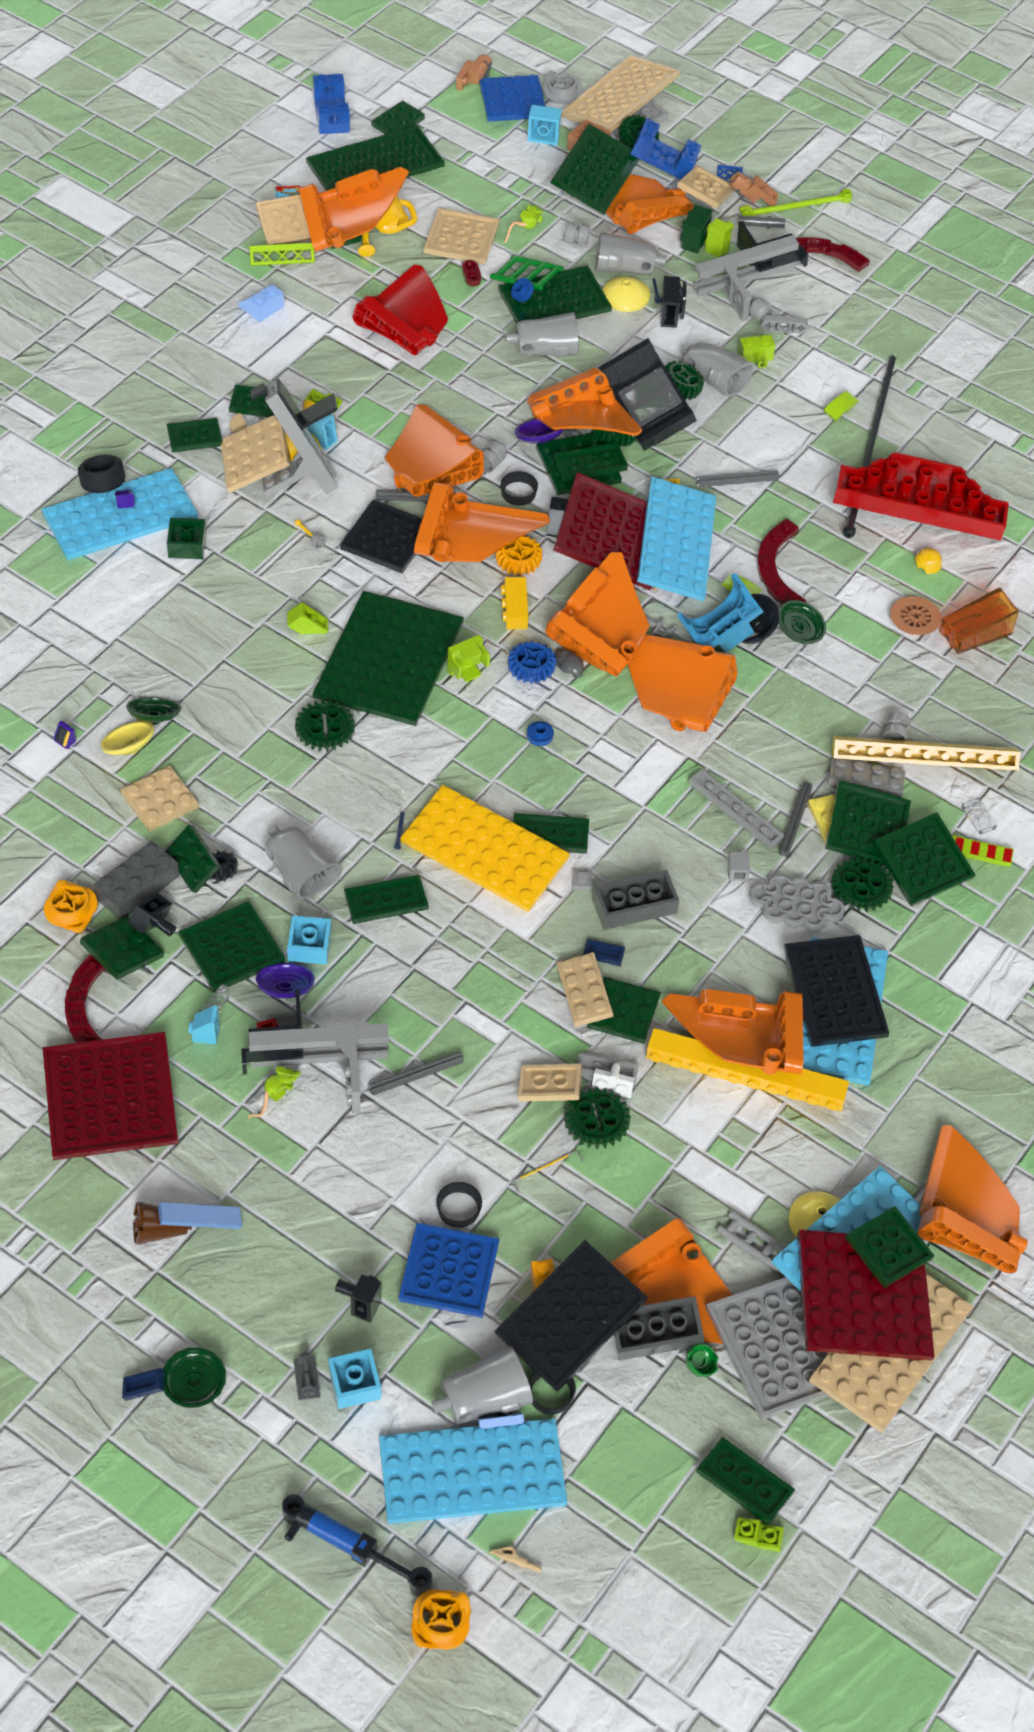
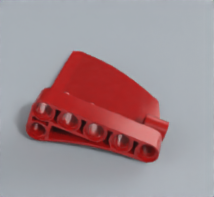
[352,265,448,355]

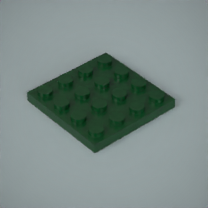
[536,433,622,496]
[825,780,911,866]
[873,812,976,906]
[178,901,285,993]

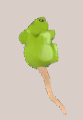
[504,204,543,243]
[248,1066,301,1118]

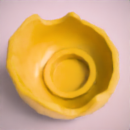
[915,548,942,574]

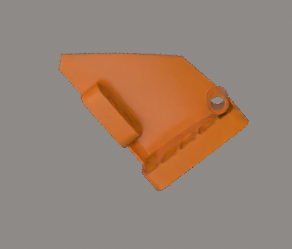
[299,167,409,252]
[545,552,650,676]

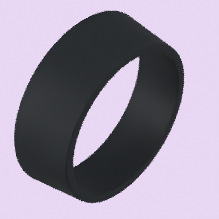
[501,471,538,506]
[436,1182,482,1228]
[528,1372,576,1415]

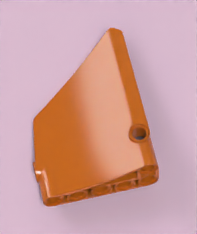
[606,174,694,234]
[527,368,642,436]
[385,405,484,497]
[414,482,550,562]
[624,634,737,732]
[917,1125,1028,1274]
[610,1218,732,1344]

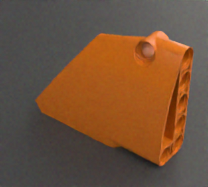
[662,989,804,1075]

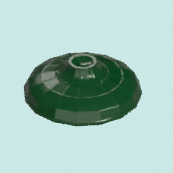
[778,600,826,645]
[126,697,181,725]
[163,1347,226,1408]

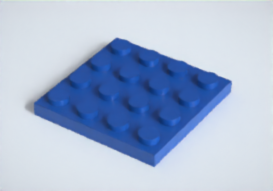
[479,75,546,122]
[398,1223,500,1318]

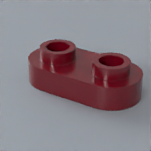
[462,260,481,287]

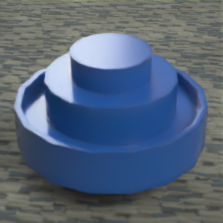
[511,278,534,302]
[527,721,554,746]

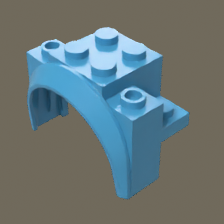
[677,573,763,653]

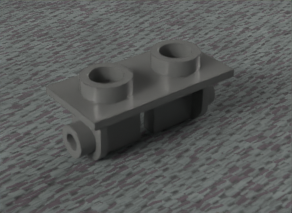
[293,1352,320,1400]

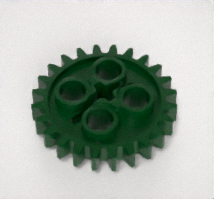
[295,700,355,752]
[831,856,894,912]
[564,1087,631,1149]

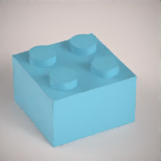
[527,105,562,145]
[287,915,332,965]
[328,1349,381,1409]

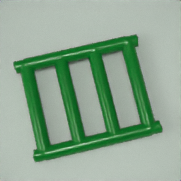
[490,255,564,291]

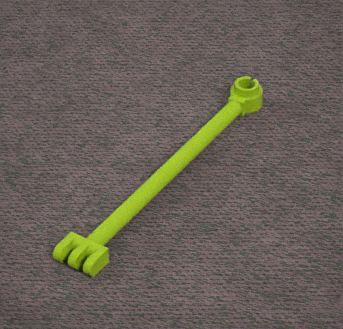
[739,189,853,217]

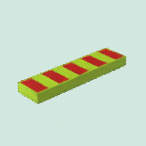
[952,835,1014,867]

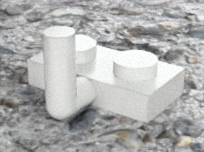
[591,1063,635,1098]

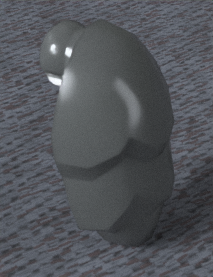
[555,649,584,678]

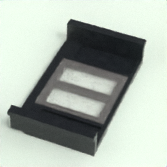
[598,338,697,451]

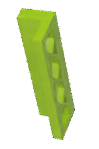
[249,243,315,266]

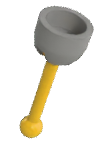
[295,519,326,549]

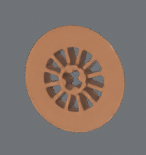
[890,596,941,635]

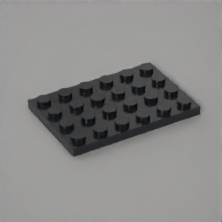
[783,935,890,1047]
[494,1240,648,1392]

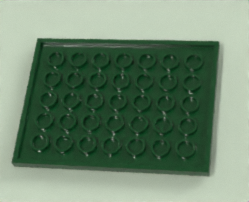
[313,590,464,726]

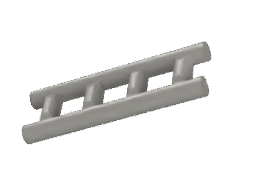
[716,1210,787,1277]

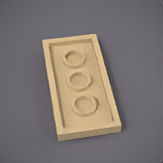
[556,952,614,1027]

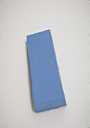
[158,1202,242,1229]

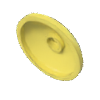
[602,276,650,312]
[100,721,155,756]
[788,1191,840,1238]

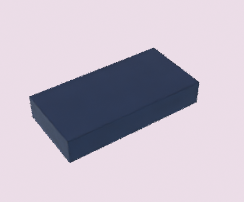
[583,939,625,967]
[122,1368,165,1401]

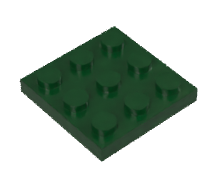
[80,916,164,980]
[587,976,661,1044]
[845,1206,935,1288]

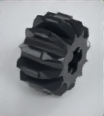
[210,849,238,882]

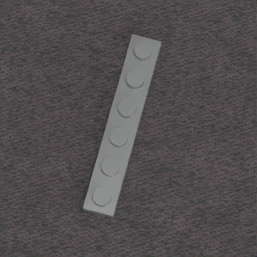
[689,769,784,850]

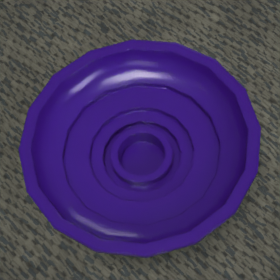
[256,963,315,999]

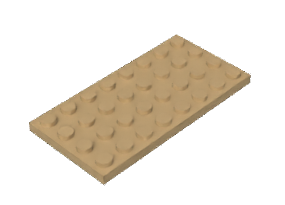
[562,55,680,132]
[809,1274,974,1433]

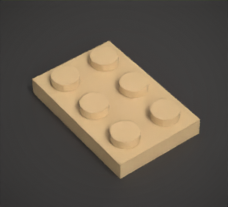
[518,1063,583,1102]

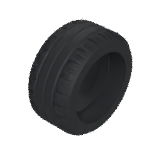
[78,455,125,493]

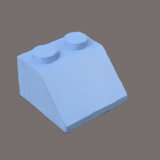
[238,284,284,322]

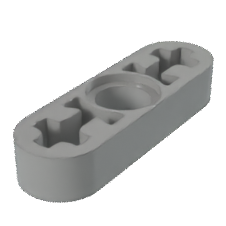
[761,315,808,334]

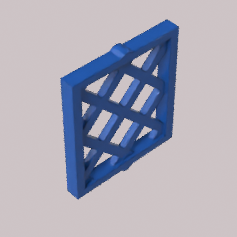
[717,165,743,183]

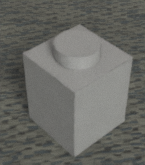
[728,851,750,882]

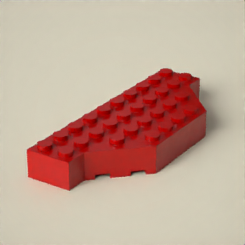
[833,452,1009,541]

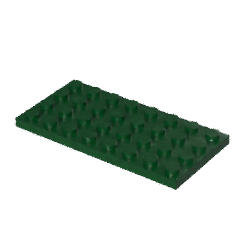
[306,125,445,191]

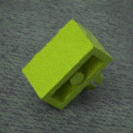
[705,218,734,258]
[738,335,775,369]

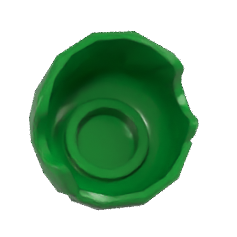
[686,1344,719,1377]

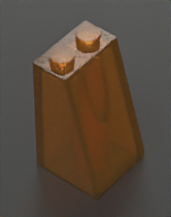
[939,587,1019,654]

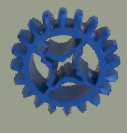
[507,640,556,685]

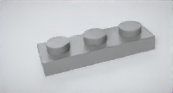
[577,1053,639,1086]

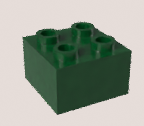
[680,205,713,254]
[167,518,206,559]

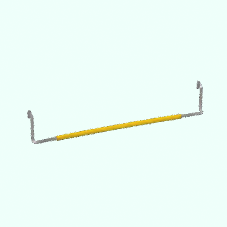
[511,1151,584,1193]

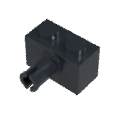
[128,892,177,937]
[335,1274,381,1323]

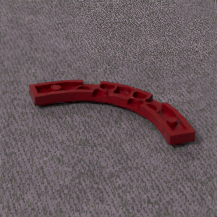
[796,237,870,272]
[757,518,806,605]
[65,955,106,1043]

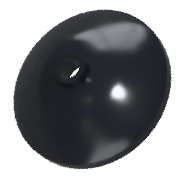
[741,594,780,644]

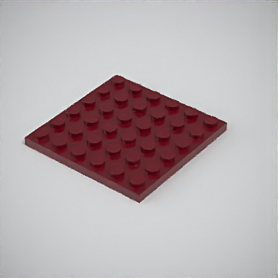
[553,472,652,590]
[42,1032,178,1161]
[797,1229,935,1361]

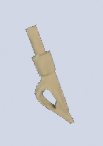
[489,1547,542,1573]

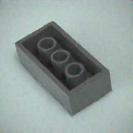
[93,841,179,919]
[592,870,679,930]
[614,1296,704,1361]

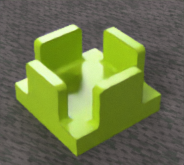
[447,634,490,682]

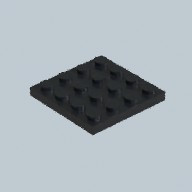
[340,499,422,574]

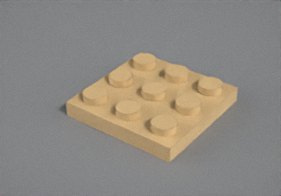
[677,165,735,209]
[255,195,311,245]
[120,765,199,832]

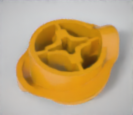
[44,879,98,933]
[411,1589,471,1650]

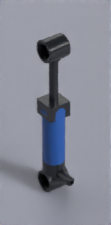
[282,1494,432,1597]

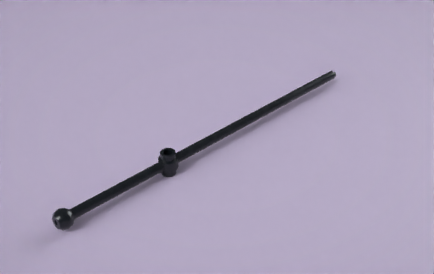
[842,356,896,538]

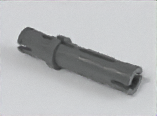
[738,215,785,229]

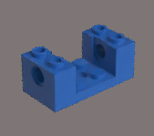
[313,74,350,134]
[630,118,702,179]

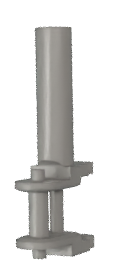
[646,616,677,638]

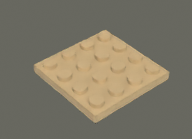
[424,208,500,265]
[221,415,290,493]

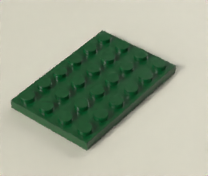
[550,124,640,215]
[498,265,612,323]

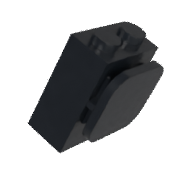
[661,276,686,328]

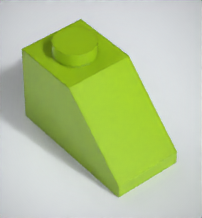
[287,602,328,634]

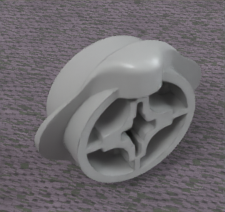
[544,71,582,104]

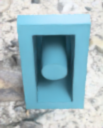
[189,1006,220,1045]

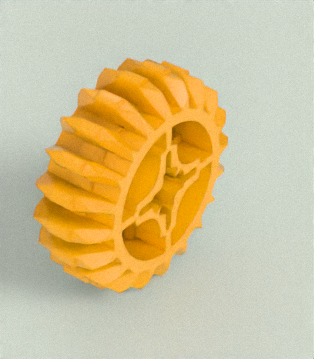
[495,536,542,576]

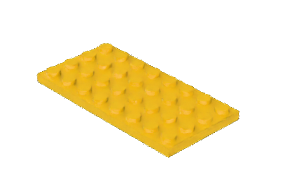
[400,785,570,912]

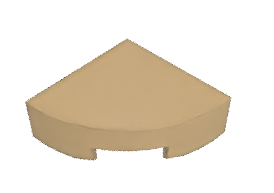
[230,413,247,433]

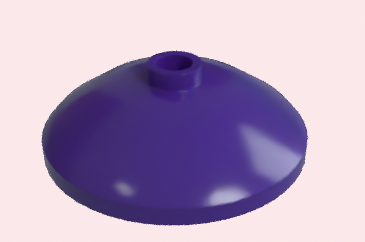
[515,419,564,444]

